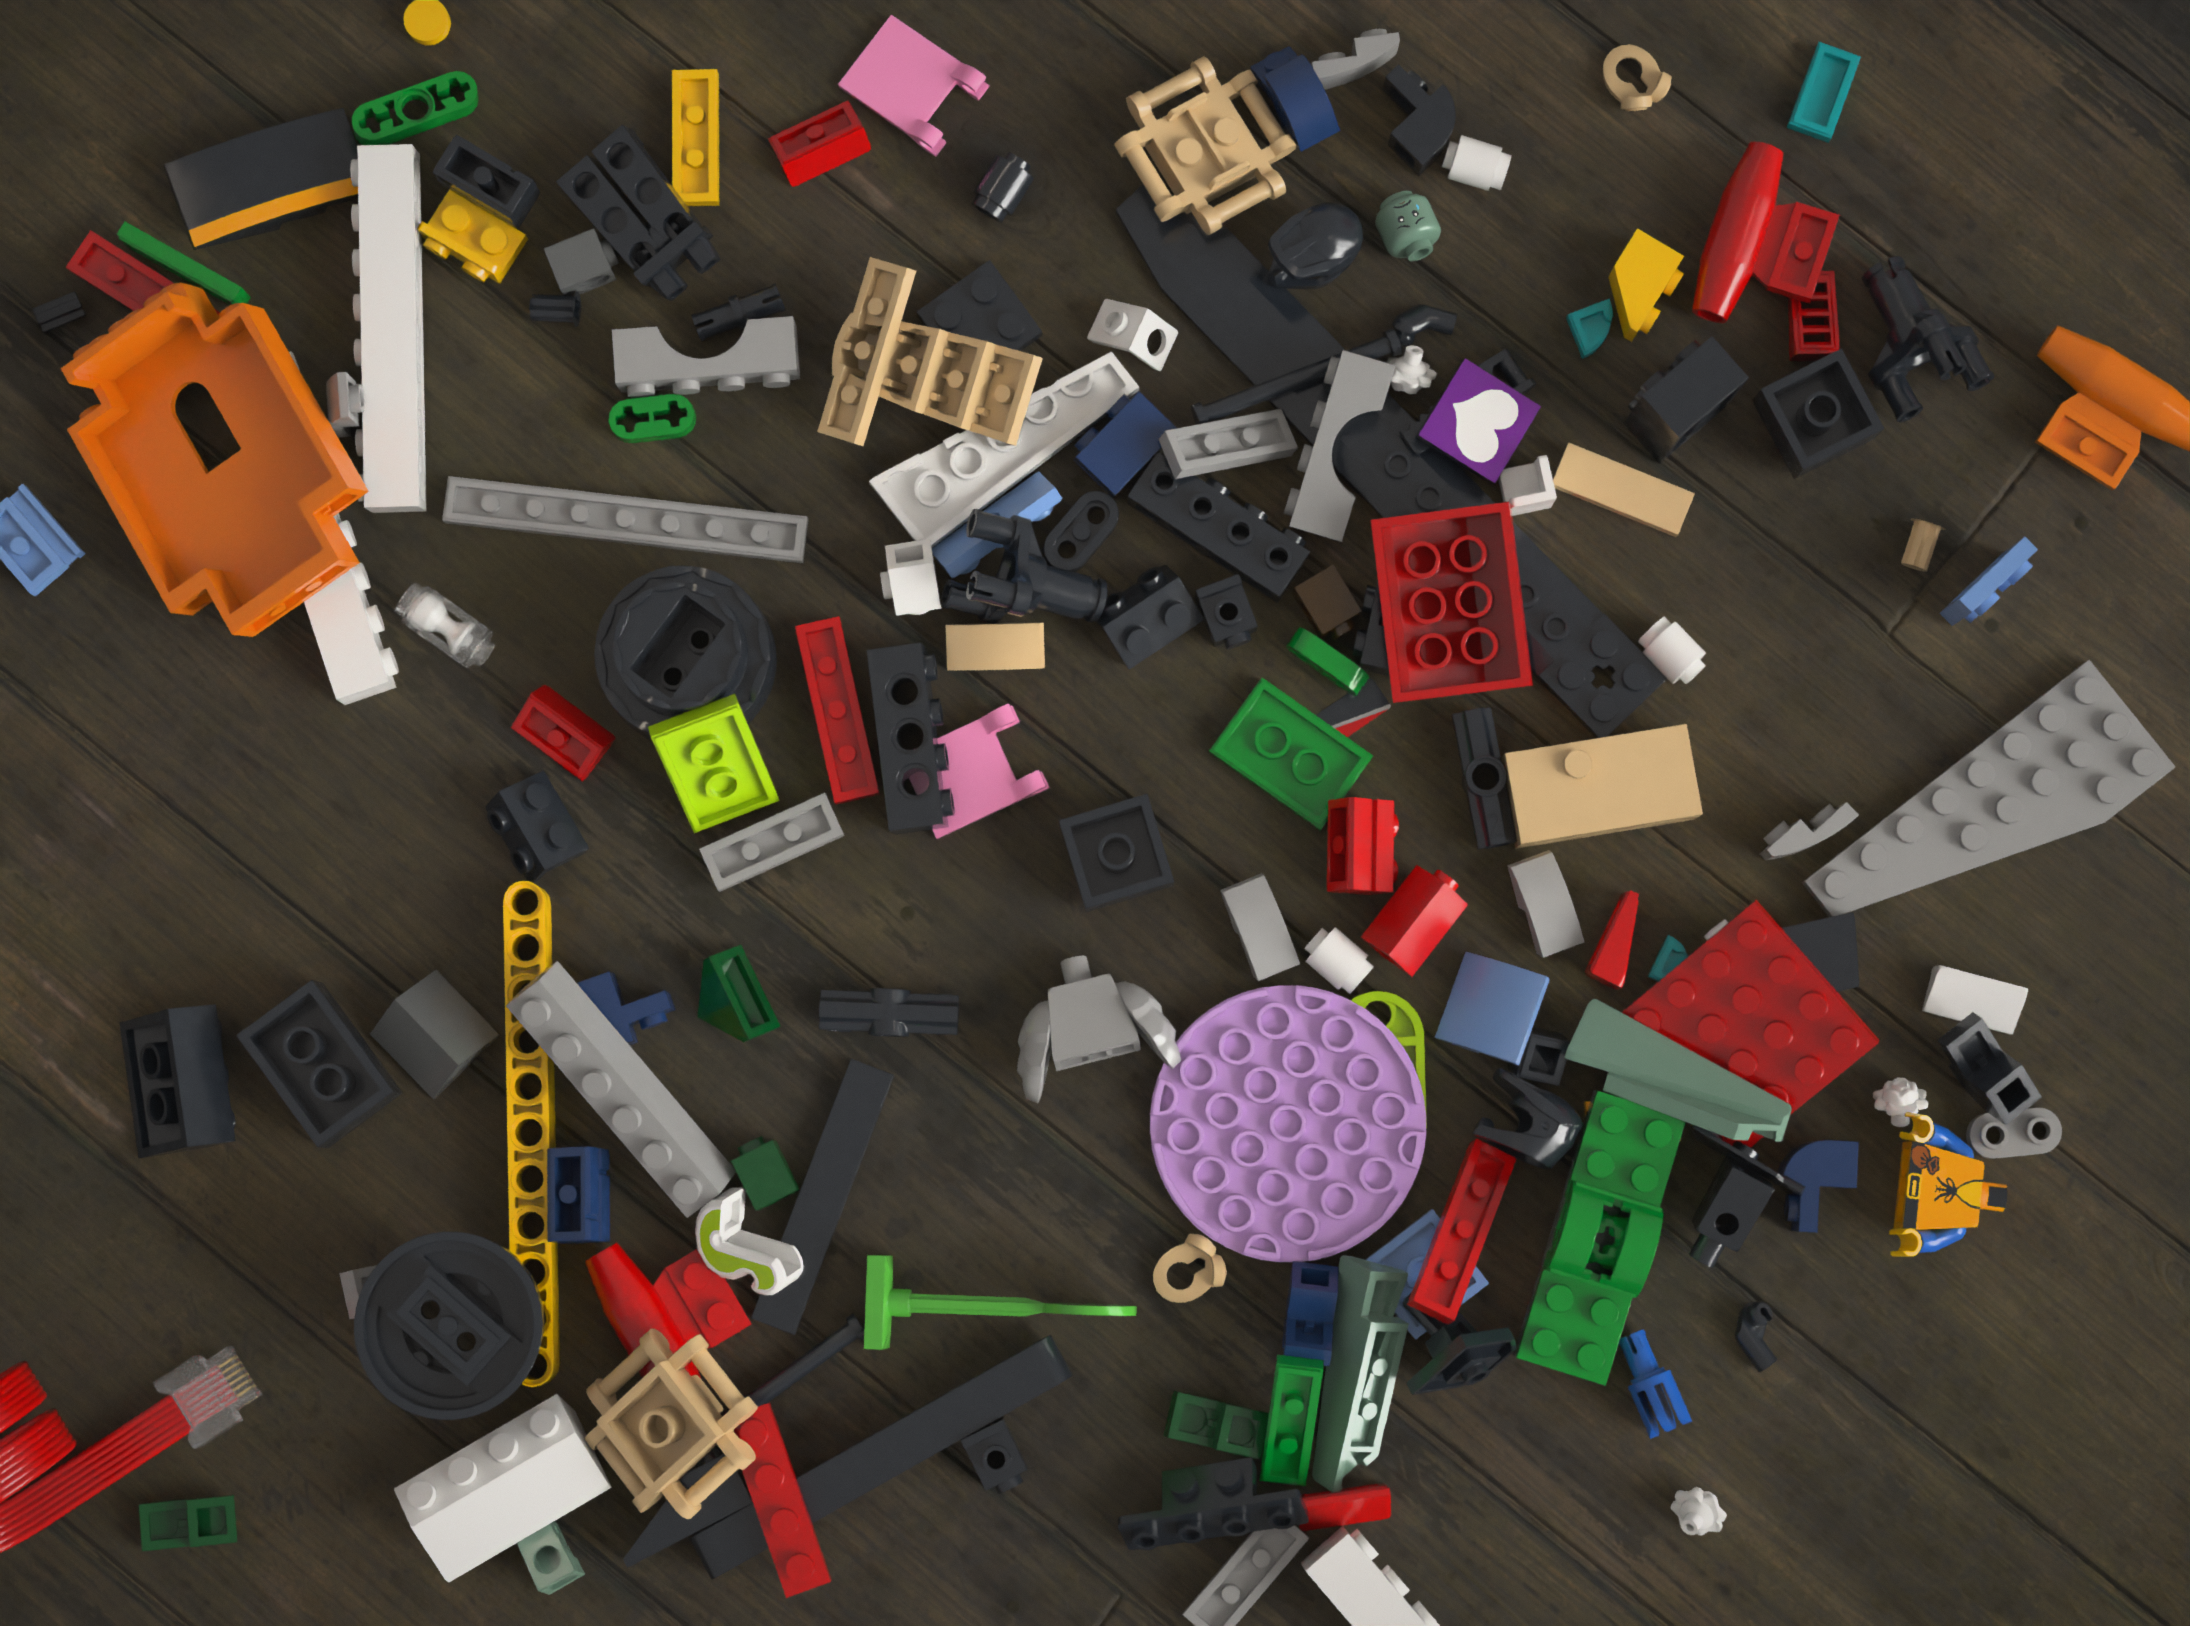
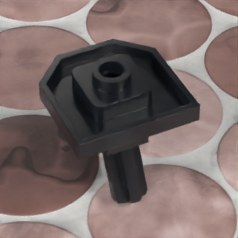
[1402,1292,1517,1395]

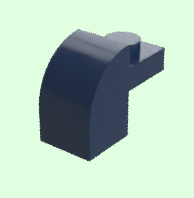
[1250,46,1340,151]
[577,972,676,1045]
[1775,1140,1859,1233]
[1282,1261,1339,1366]

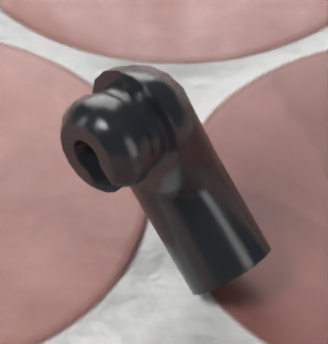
[1392,304,1458,346]
[1735,1301,1777,1372]

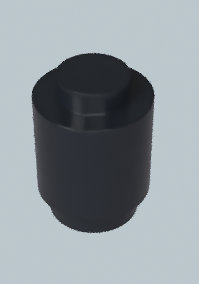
[971,152,1034,223]

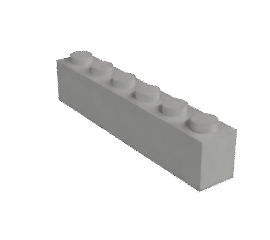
[506,961,736,1218]

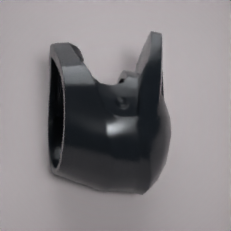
[1268,202,1363,289]
[1472,1068,1584,1170]

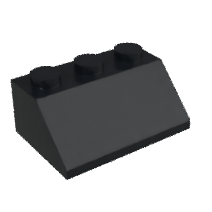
[119,1004,236,1159]

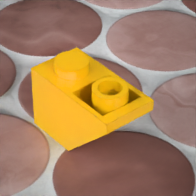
[1609,228,1684,342]

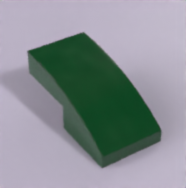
[1163,1390,1268,1459]
[139,1495,237,1551]

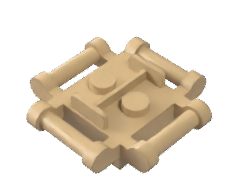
[1114,56,1298,235]
[584,1329,758,1519]

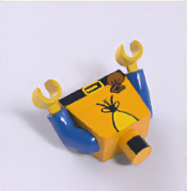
[1889,1112,2007,1257]

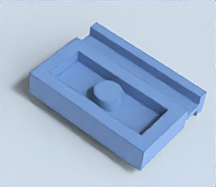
[0,484,85,596]

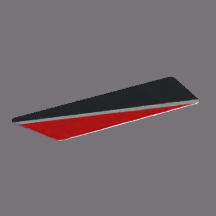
[1316,678,1391,737]

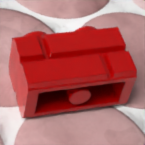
[1327,797,1399,895]

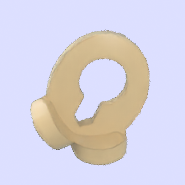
[1602,44,1672,111]
[1153,1234,1226,1303]

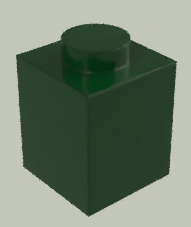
[731,1136,800,1211]

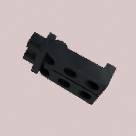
[556,125,720,301]

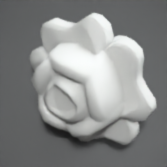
[1387,345,1437,394]
[1873,1077,1928,1127]
[1671,1487,1727,1535]

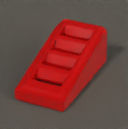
[1788,271,1840,361]
[1584,890,1639,990]

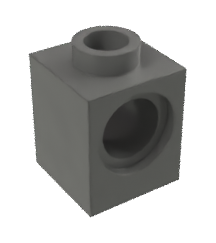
[544,228,619,296]

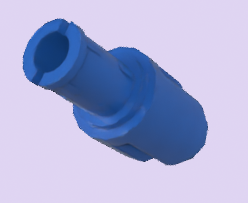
[1618,1329,1693,1439]

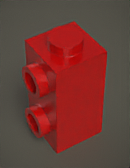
[1361,865,1468,977]

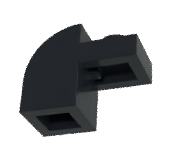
[1383,64,1456,177]
[1937,1012,2042,1125]

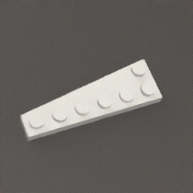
[869,352,1139,548]

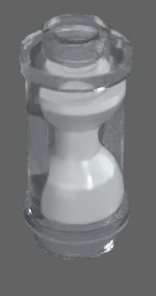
[395,583,495,669]

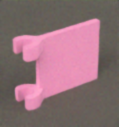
[838,15,989,157]
[909,704,1050,839]

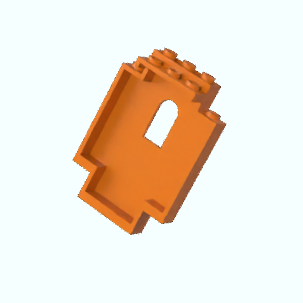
[61,282,369,637]

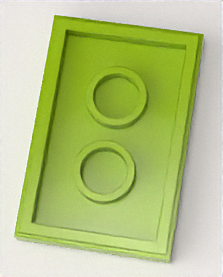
[648,694,780,833]

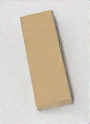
[1553,443,1695,537]

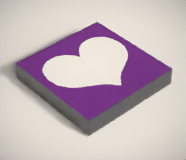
[1415,358,1541,485]

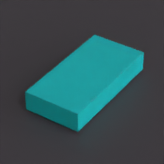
[1786,42,1861,143]

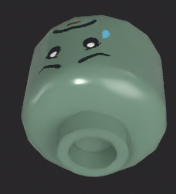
[1375,191,1441,261]

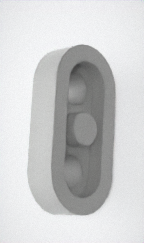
[1966,1108,2062,1159]

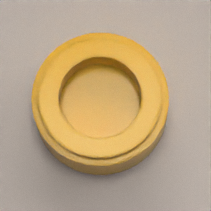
[404,0,451,45]

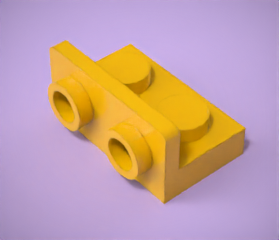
[417,189,528,284]

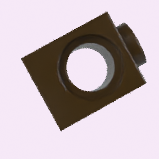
[1292,565,1362,641]

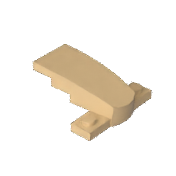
[817,257,1043,446]

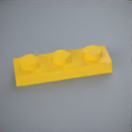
[672,69,719,206]

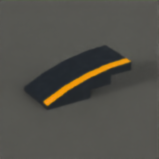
[164,108,358,250]

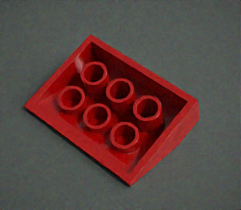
[1371,502,1533,703]

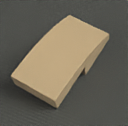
[946,622,1045,671]

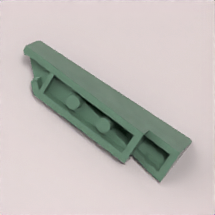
[1565,999,1792,1142]
[1312,1255,1409,1492]

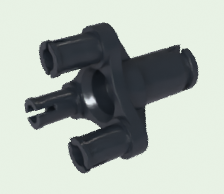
[1862,256,1995,423]
[941,509,1107,624]

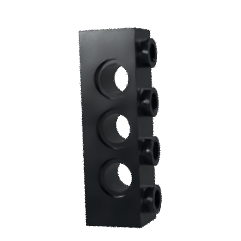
[867,643,955,835]

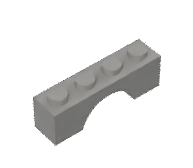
[612,316,800,398]
[1284,350,1395,542]

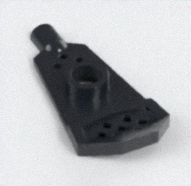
[1686,1122,1806,1196]

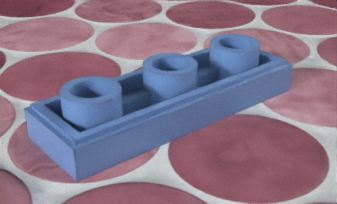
[932,471,1062,578]

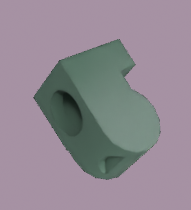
[517,1521,585,1595]

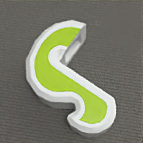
[695,1188,803,1295]

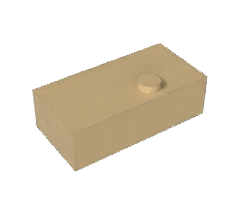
[1501,724,1703,849]

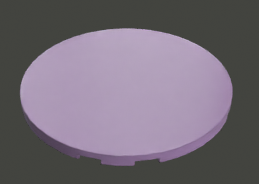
[1150,985,1426,1262]

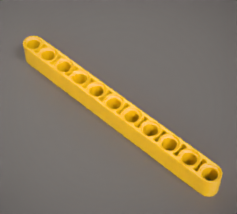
[503,881,560,1387]

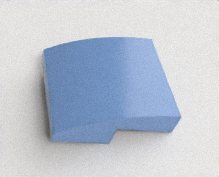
[1435,952,1550,1066]

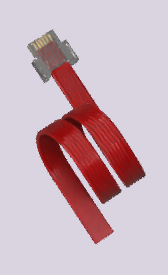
[0,1346,263,1553]

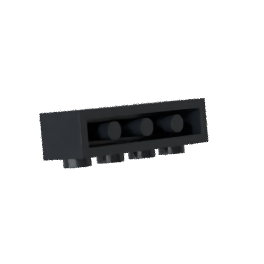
[1127,451,1310,604]

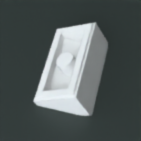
[1922,965,2028,1035]

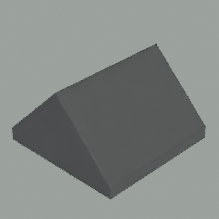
[370,970,500,1099]

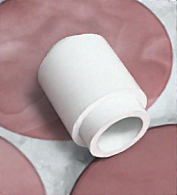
[1442,135,1512,191]
[1638,616,1706,684]
[1304,927,1374,994]

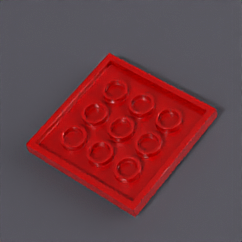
[1621,900,1879,1147]

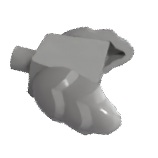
[1017,955,1181,1103]

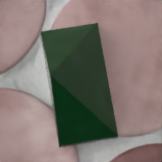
[698,945,781,1043]

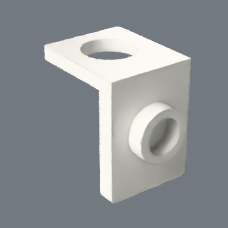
[1087,299,1178,371]

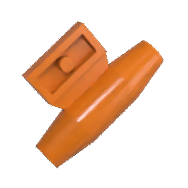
[2035,325,2190,490]

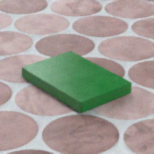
[1209,678,1373,831]

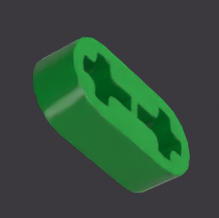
[608,394,696,443]
[1286,627,1369,696]

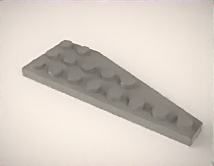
[1802,660,2175,917]

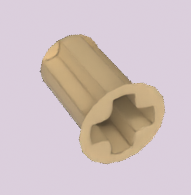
[1901,519,1946,572]

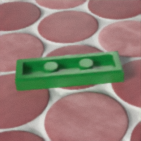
[116,221,251,305]
[1259,1354,1324,1486]

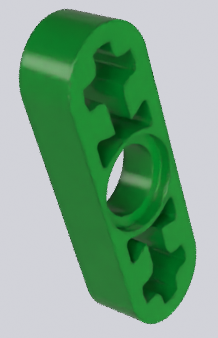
[352,71,479,145]

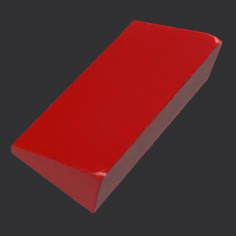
[768,100,871,187]
[510,685,616,782]
[1299,1482,1391,1531]

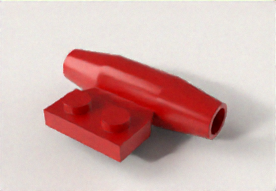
[1692,142,1840,323]
[585,1242,751,1378]

